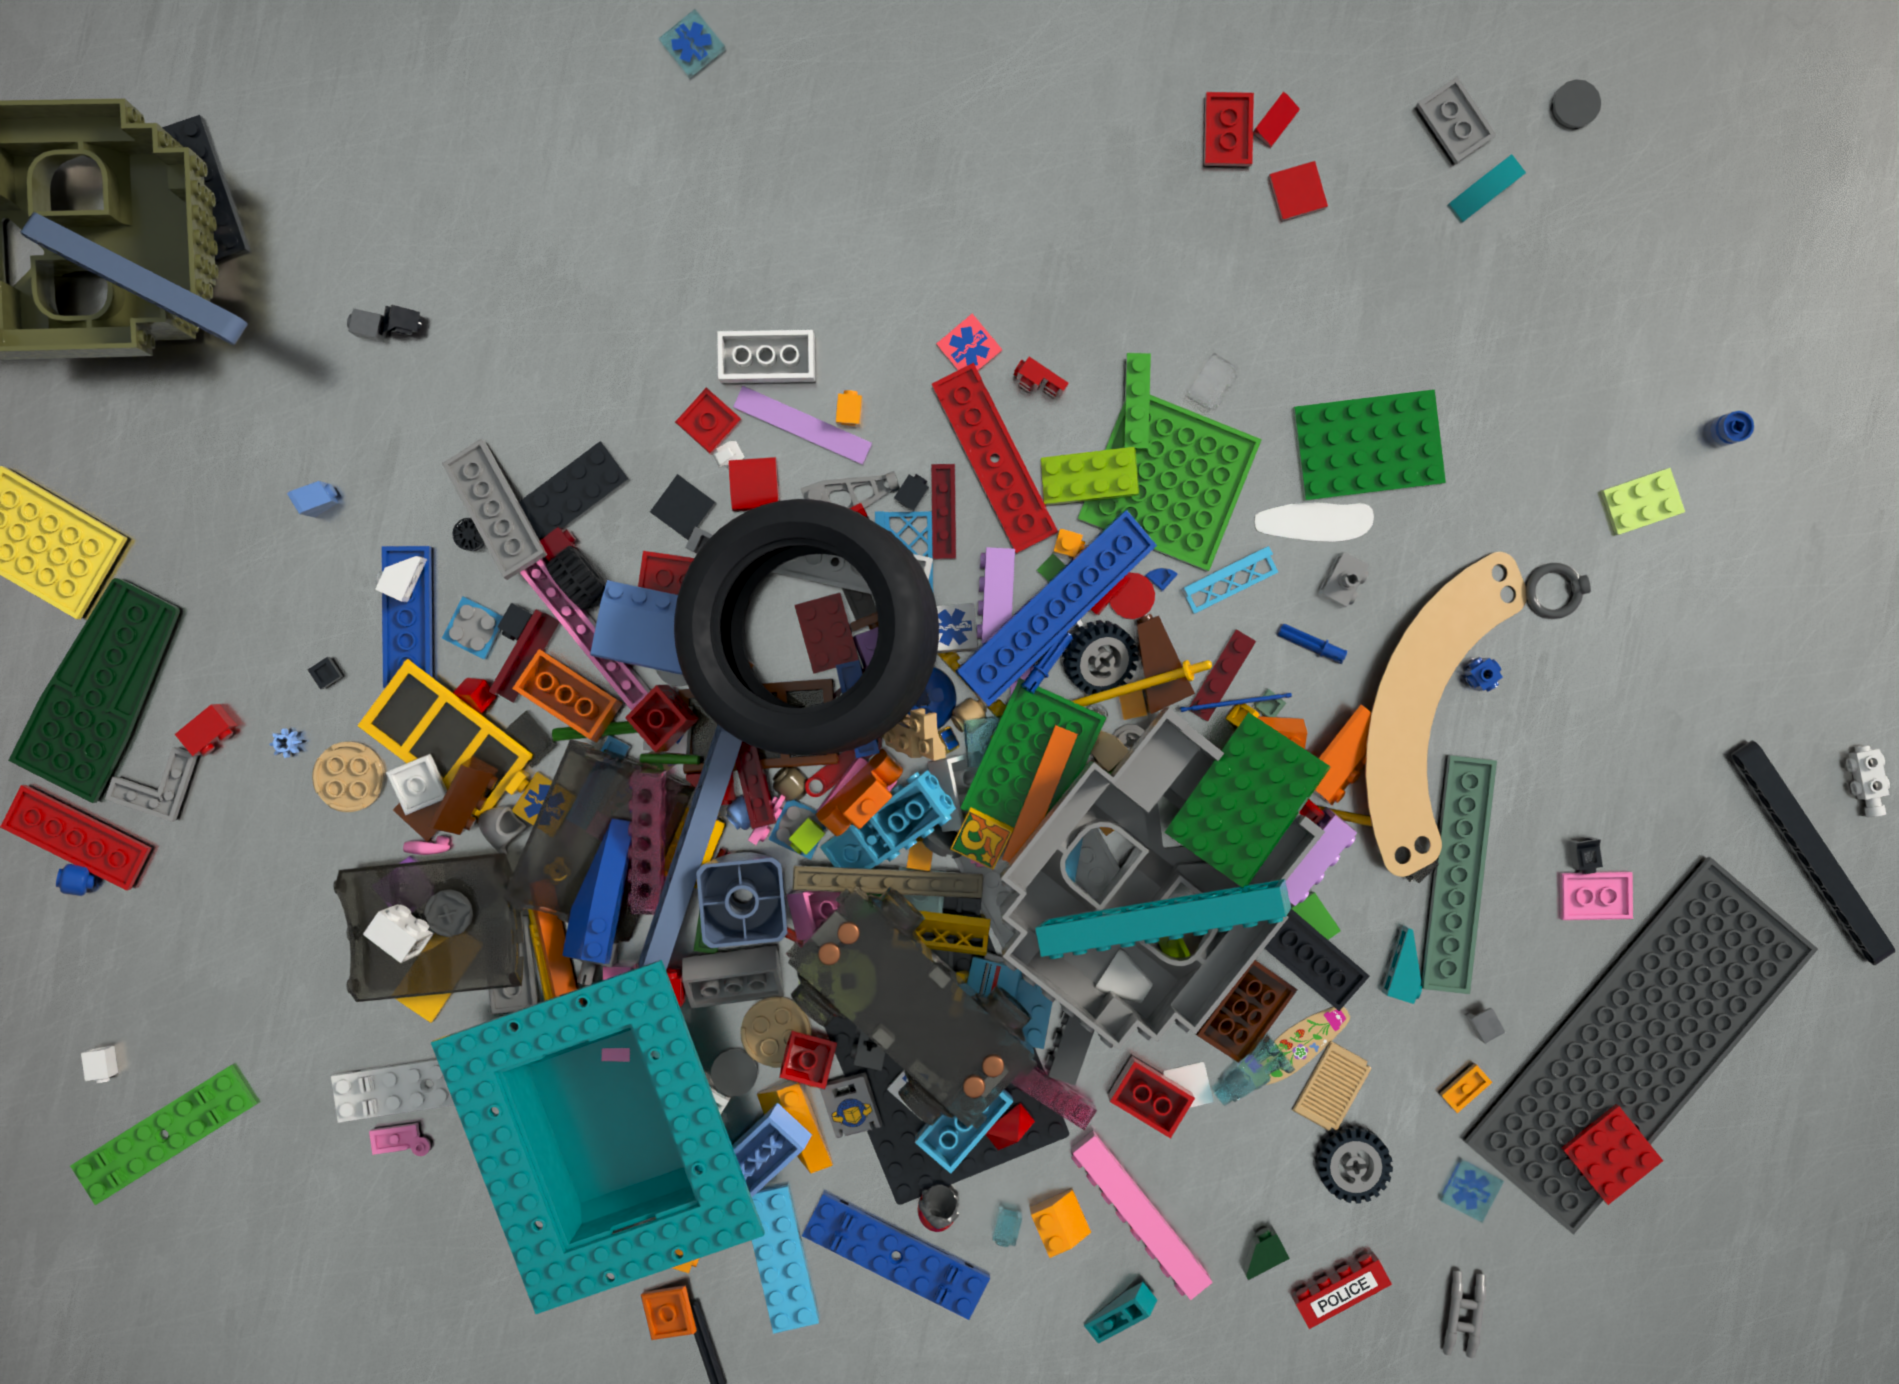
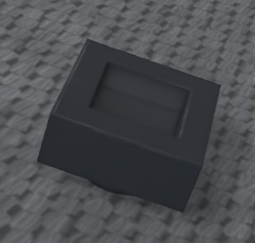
[308,657,343,689]
[957,897,982,918]

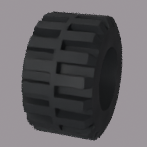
[546,546,606,610]

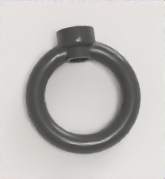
[1526,563,1591,619]

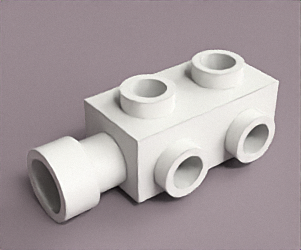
[1846,745,1890,817]

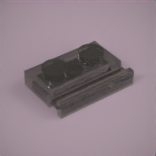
[503,710,559,768]

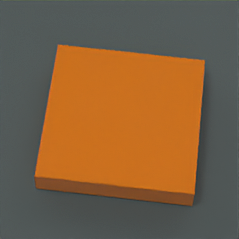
[641,1285,697,1340]

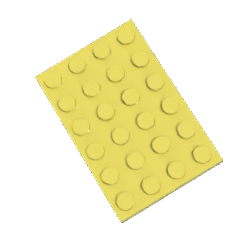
[0,466,128,619]

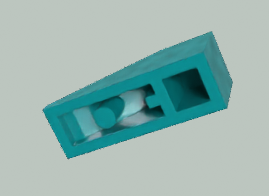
[1382,925,1422,1004]
[1084,1282,1157,1344]

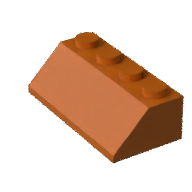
[1314,705,1371,805]

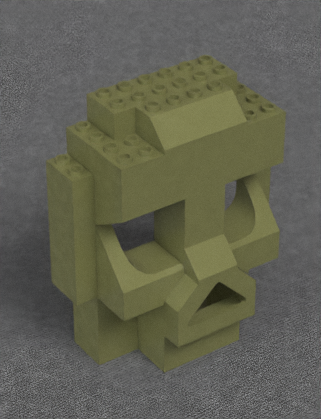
[0,98,219,360]

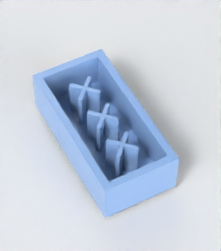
[732,1103,812,1197]

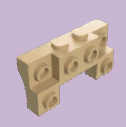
[881,708,946,761]

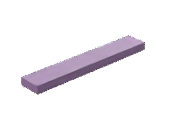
[733,386,872,465]

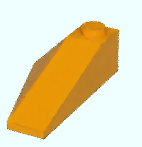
[757,1081,833,1173]

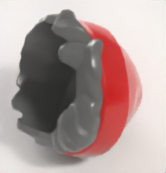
[917,1184,959,1232]

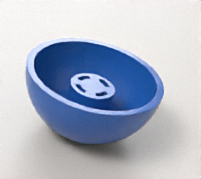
[908,666,957,730]

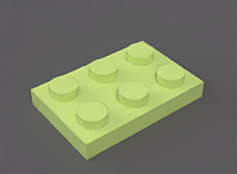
[1601,468,1685,535]

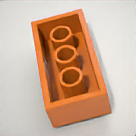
[512,649,623,743]

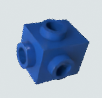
[1463,657,1503,692]

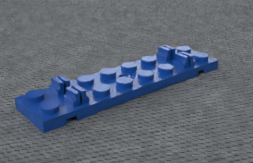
[802,1192,990,1320]

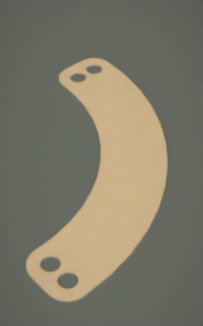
[1365,552,1527,877]

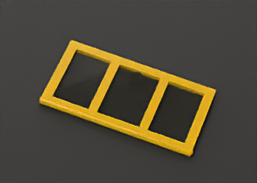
[357,659,533,818]

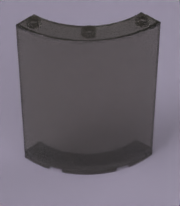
[503,739,695,943]
[333,853,524,1002]

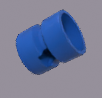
[1710,411,1754,445]

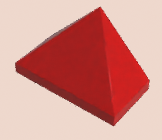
[985,1103,1035,1150]

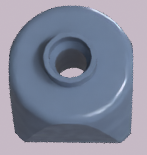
[696,852,787,948]

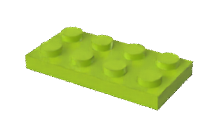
[1041,447,1139,506]

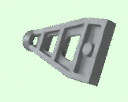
[800,471,900,509]

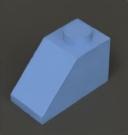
[287,481,338,518]

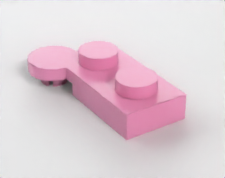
[748,794,785,845]
[369,1123,431,1156]

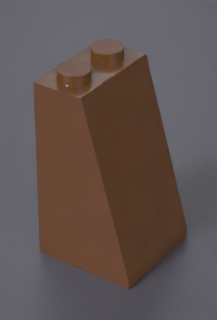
[1133,614,1195,714]

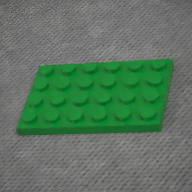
[1293,389,1446,501]
[960,678,1107,830]
[1164,712,1331,888]

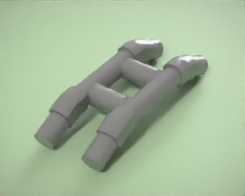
[1442,1271,1486,1358]

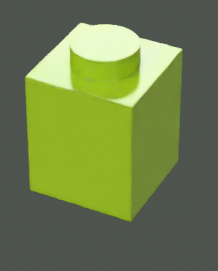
[789,816,826,855]

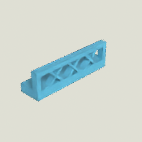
[1181,546,1278,614]

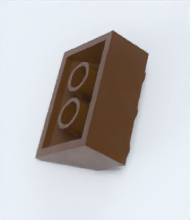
[428,756,498,835]

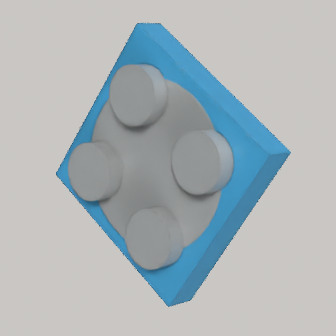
[442,596,503,659]
[768,799,826,860]

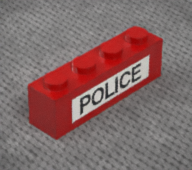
[1292,1253,1392,1329]

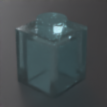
[992,1207,1022,1247]

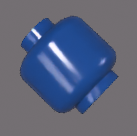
[56,864,95,896]

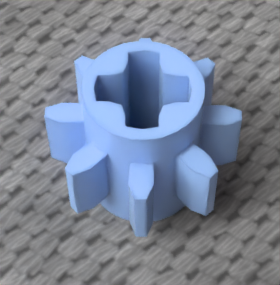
[269,728,302,758]

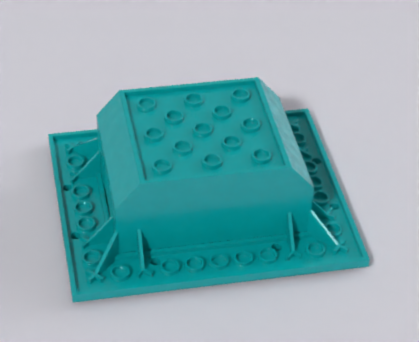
[431,959,765,1314]

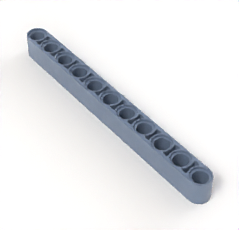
[20,212,248,345]
[639,724,742,969]

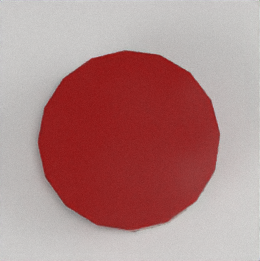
[1109,572,1155,619]

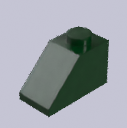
[1243,1227,1290,1280]

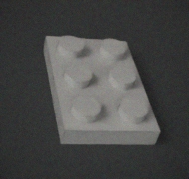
[1416,76,1496,164]

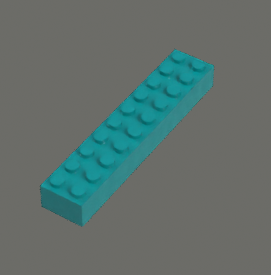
[1035,879,1291,959]

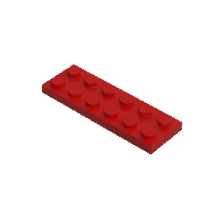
[0,785,151,891]

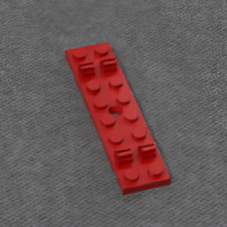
[931,363,1058,554]

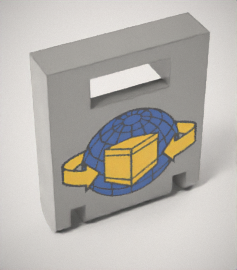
[820,1072,882,1138]

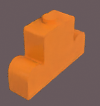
[815,748,903,837]

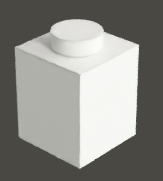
[81,1045,118,1084]

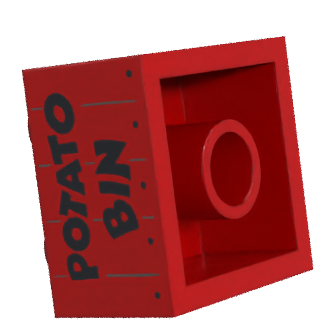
[625,684,698,753]

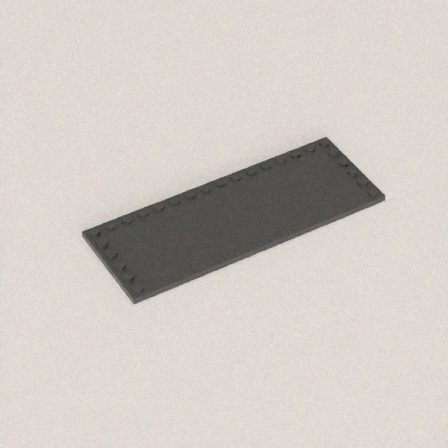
[1464,857,1818,1235]

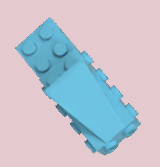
[820,770,956,869]

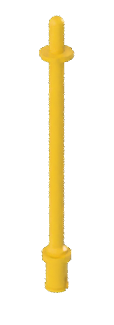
[1072,660,1212,707]

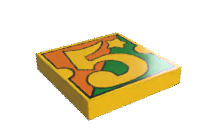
[950,807,1014,870]

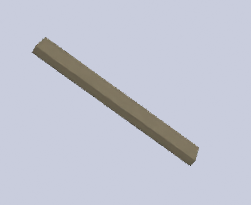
[792,865,983,898]

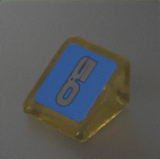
[938,726,960,754]

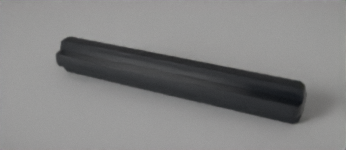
[690,1302,725,1384]

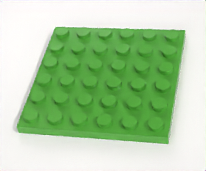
[1077,395,1262,571]

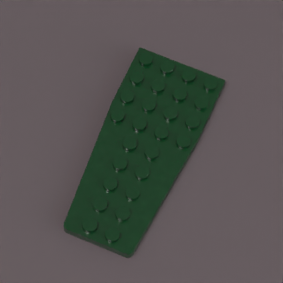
[8,578,180,803]

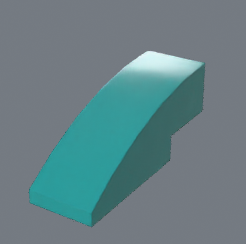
[1448,154,1526,223]

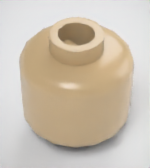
[951,698,987,733]

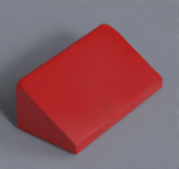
[1253,91,1300,147]

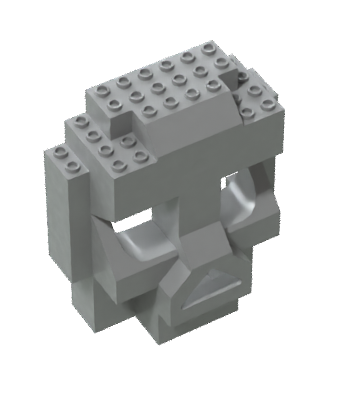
[1000,707,1325,1050]

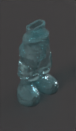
[1214,1035,1295,1106]

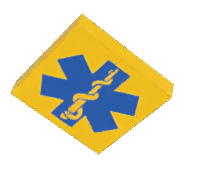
[512,771,576,837]

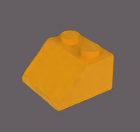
[1030,1189,1091,1258]

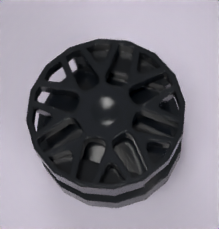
[452,518,486,552]

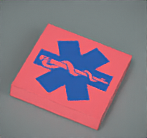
[936,313,1002,371]

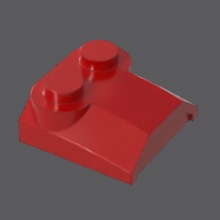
[779,1031,837,1090]

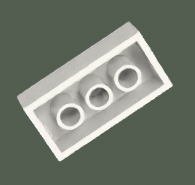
[717,330,815,383]

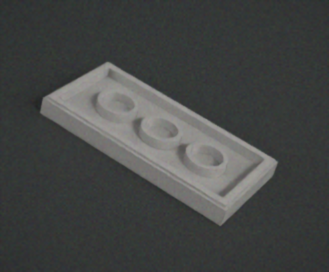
[481,915,539,1014]

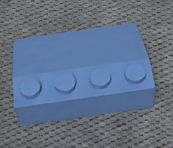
[590,580,683,675]

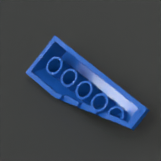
[562,818,636,964]

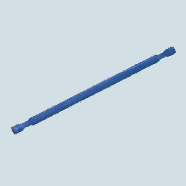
[1180,693,1292,712]

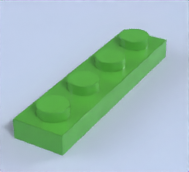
[1124,353,1151,450]

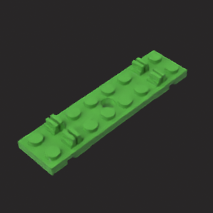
[70,1065,257,1205]

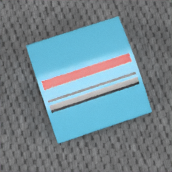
[963,956,1022,1015]

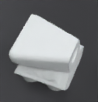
[1095,948,1153,1003]

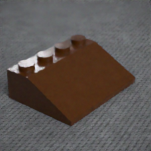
[1196,959,1298,1065]

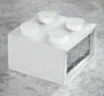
[363,904,435,963]

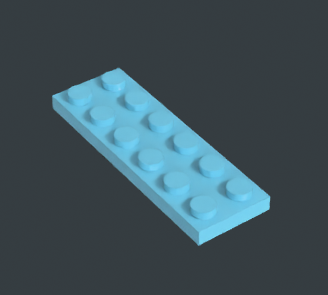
[752,1184,819,1334]

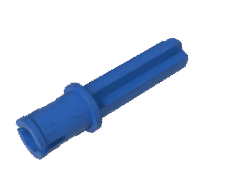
[1278,624,1348,664]
[1021,632,1073,694]

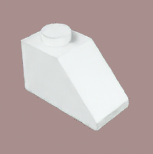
[375,556,427,602]

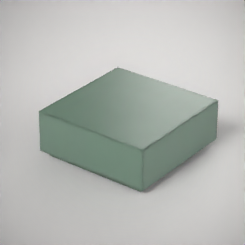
[1252,688,1286,717]

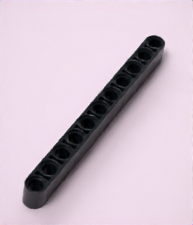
[1731,740,1895,965]

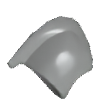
[478,807,526,856]

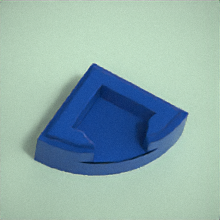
[1145,568,1178,592]

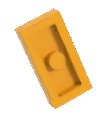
[1440,1063,1492,1113]

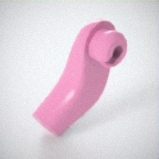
[403,836,450,855]

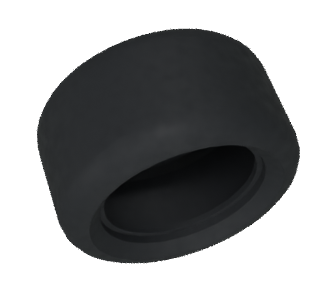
[674,499,939,755]

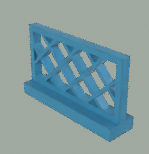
[875,511,933,591]

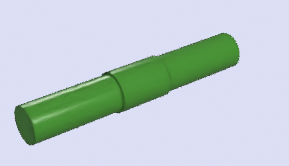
[640,754,701,765]

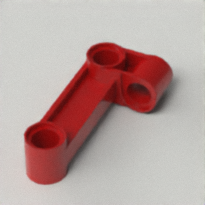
[805,737,883,797]

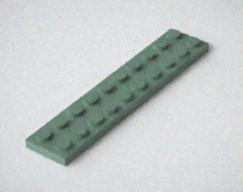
[1421,755,1497,994]

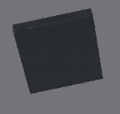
[650,474,716,540]

